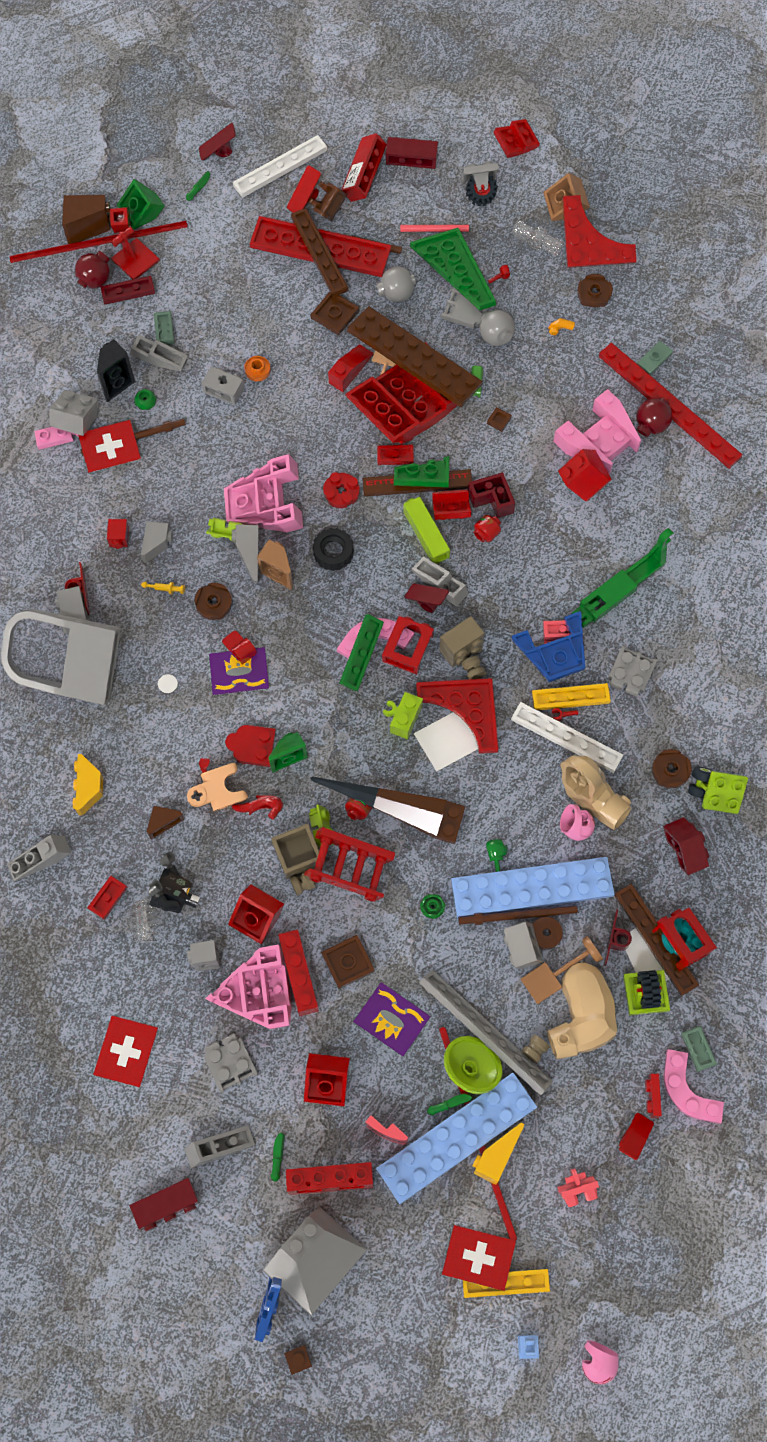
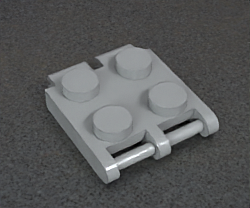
[441,287,488,329]
[608,645,657,697]
[204,1033,258,1093]

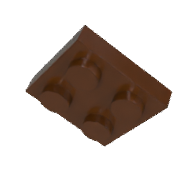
[310,292,359,336]
[321,935,375,989]

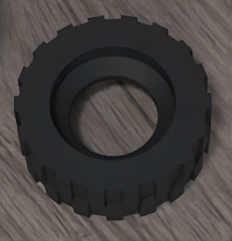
[313,528,354,571]

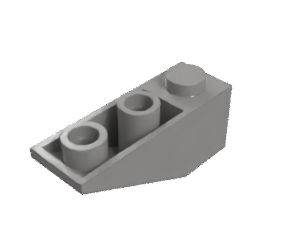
[7,835,71,881]

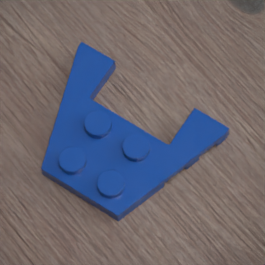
[511,611,585,682]
[254,1277,282,1342]

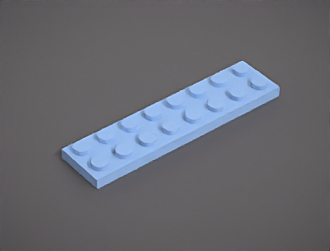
[451,857,614,918]
[376,1073,537,1205]

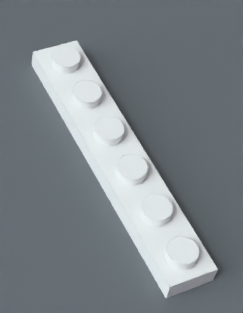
[233,135,327,198]
[511,702,623,773]

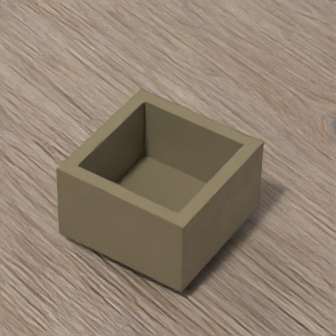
[439,616,485,668]
[271,824,319,880]

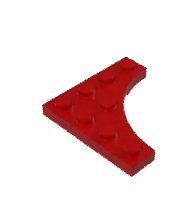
[562,195,637,268]
[416,678,498,754]

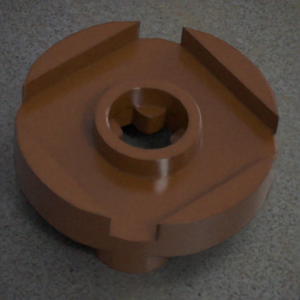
[577,274,613,307]
[194,583,232,620]
[652,749,692,788]

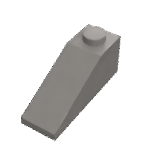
[232,525,258,583]
[184,1125,255,1169]

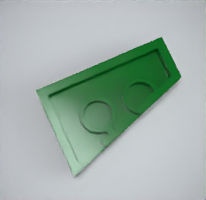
[394,456,449,487]

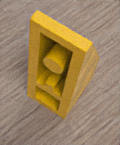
[472,1123,525,1185]

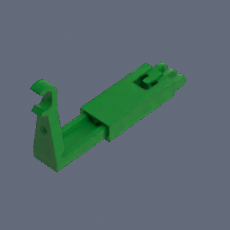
[571,528,674,628]

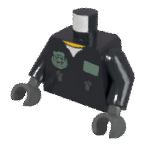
[148,852,200,913]

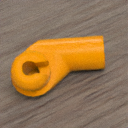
[548,318,575,335]

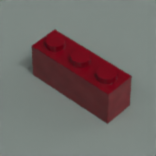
[385,137,438,169]
[129,1178,200,1232]

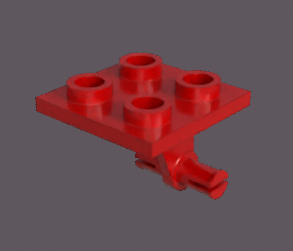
[111,227,160,280]

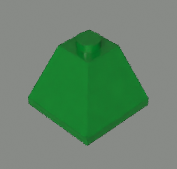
[117,179,165,229]
[268,732,308,773]

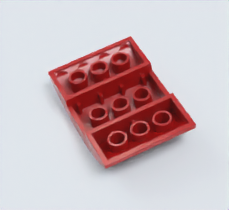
[345,342,458,443]

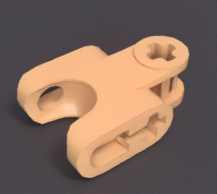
[187,763,248,811]

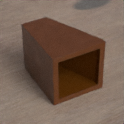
[62,195,111,244]

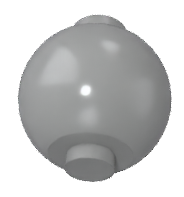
[376,267,416,303]
[480,310,515,346]

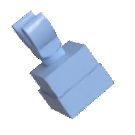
[518,1335,539,1359]

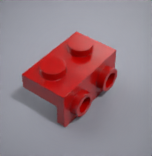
[432,490,471,520]

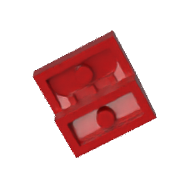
[493,119,540,158]

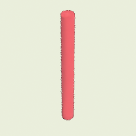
[400,225,469,232]

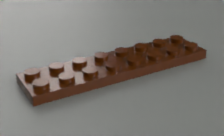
[347,306,483,407]

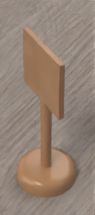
[521,936,603,1005]

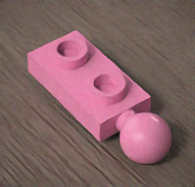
[34,427,88,450]

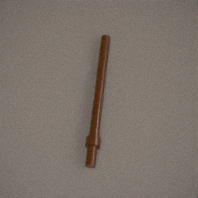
[80,418,186,456]
[458,905,578,925]

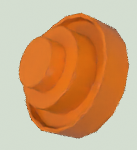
[244,356,271,382]

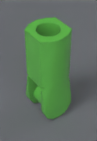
[471,366,483,398]

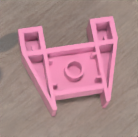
[553,389,641,474]

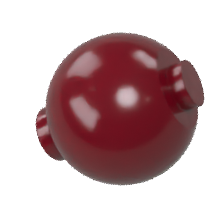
[75,251,110,289]
[636,398,673,438]

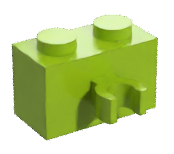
[383,692,423,740]

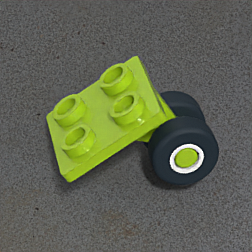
[688,767,748,814]

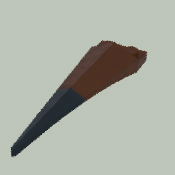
[310,777,465,844]

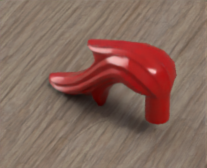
[231,795,283,820]

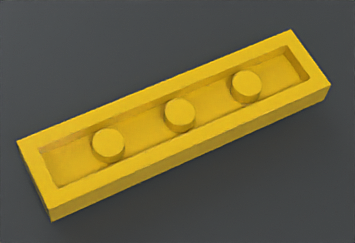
[532,683,611,711]
[462,1269,550,1298]

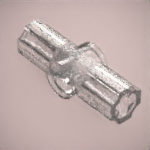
[511,221,564,256]

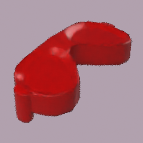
[199,758,210,773]

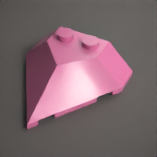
[205,945,292,1029]

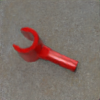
[488,265,510,284]
[551,708,578,722]

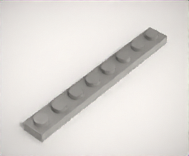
[419,970,553,1096]

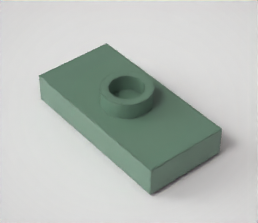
[154,311,175,345]
[637,341,673,376]
[681,1026,717,1072]

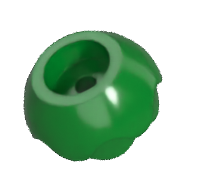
[134,389,157,410]
[420,894,445,919]

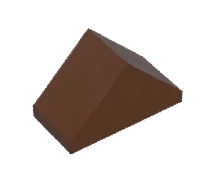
[146,806,185,840]

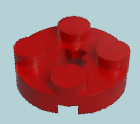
[323,472,360,508]

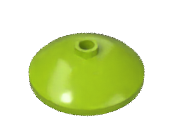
[444,1036,502,1094]

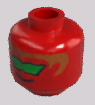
[474,515,501,542]
[345,798,373,820]

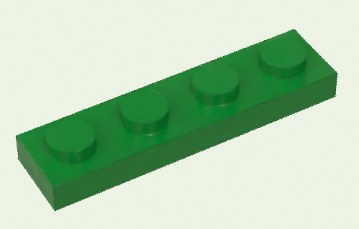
[339,614,384,691]

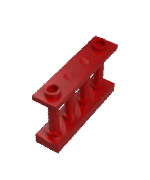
[304,827,395,902]

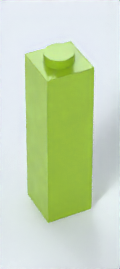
[403,497,450,564]

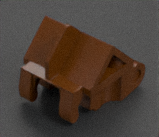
[309,181,348,222]

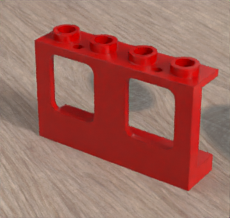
[285,1162,373,1195]

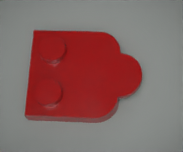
[225,725,276,767]

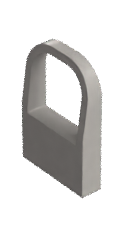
[1,609,121,705]

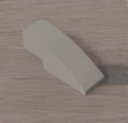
[129,334,188,372]
[411,557,469,606]

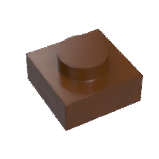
[487,407,512,432]
[284,1345,312,1375]

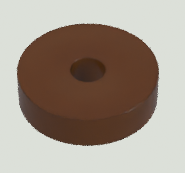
[533,917,563,950]

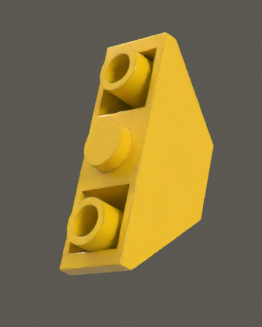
[73,754,103,815]

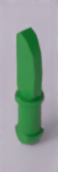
[186,171,210,201]
[427,1094,472,1116]
[271,1133,285,1182]

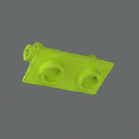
[206,518,243,542]
[309,805,334,847]

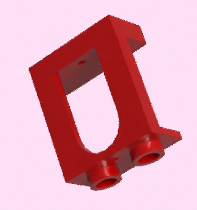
[382,616,434,675]
[652,907,717,971]

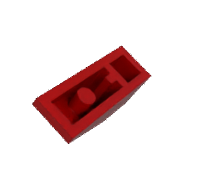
[328,344,374,392]

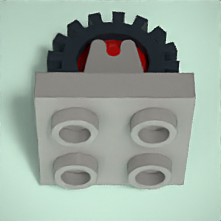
[460,161,499,206]

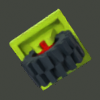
[623,970,670,1016]

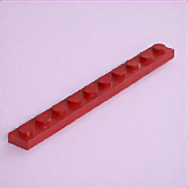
[599,342,743,469]

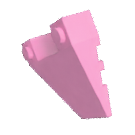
[224,454,303,533]

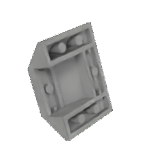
[263,1206,367,1315]

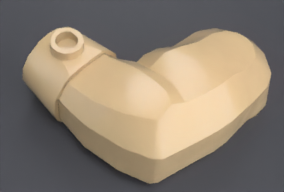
[561,755,631,830]
[547,963,617,1059]

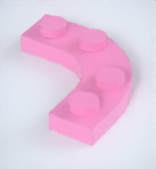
[337,618,415,659]
[663,1049,724,1124]

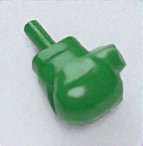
[486,839,508,872]

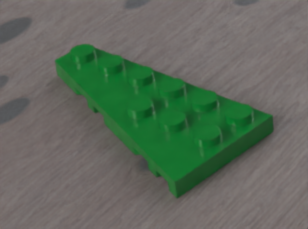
[410,228,496,311]

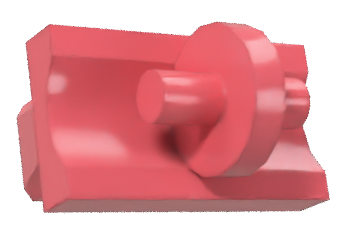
[557,1168,599,1207]

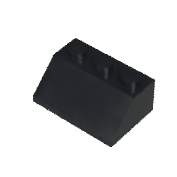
[97,339,135,402]

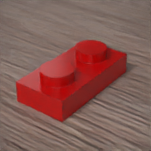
[377,445,414,465]
[87,876,128,920]
[645,1074,662,1118]

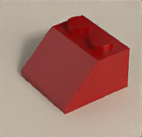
[558,449,612,501]
[228,884,284,945]
[304,1053,350,1106]

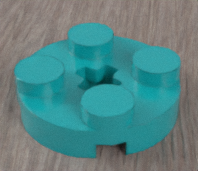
[662,919,703,959]

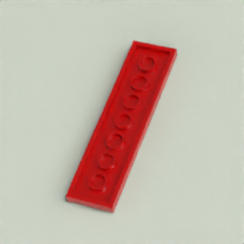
[249,216,391,277]

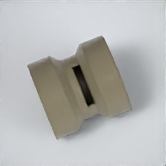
[462,656,486,679]
[289,870,315,896]
[521,1035,550,1064]

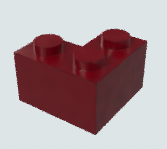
[468,472,515,518]
[663,817,709,875]

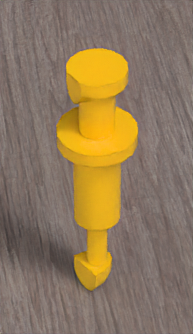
[141,582,185,595]

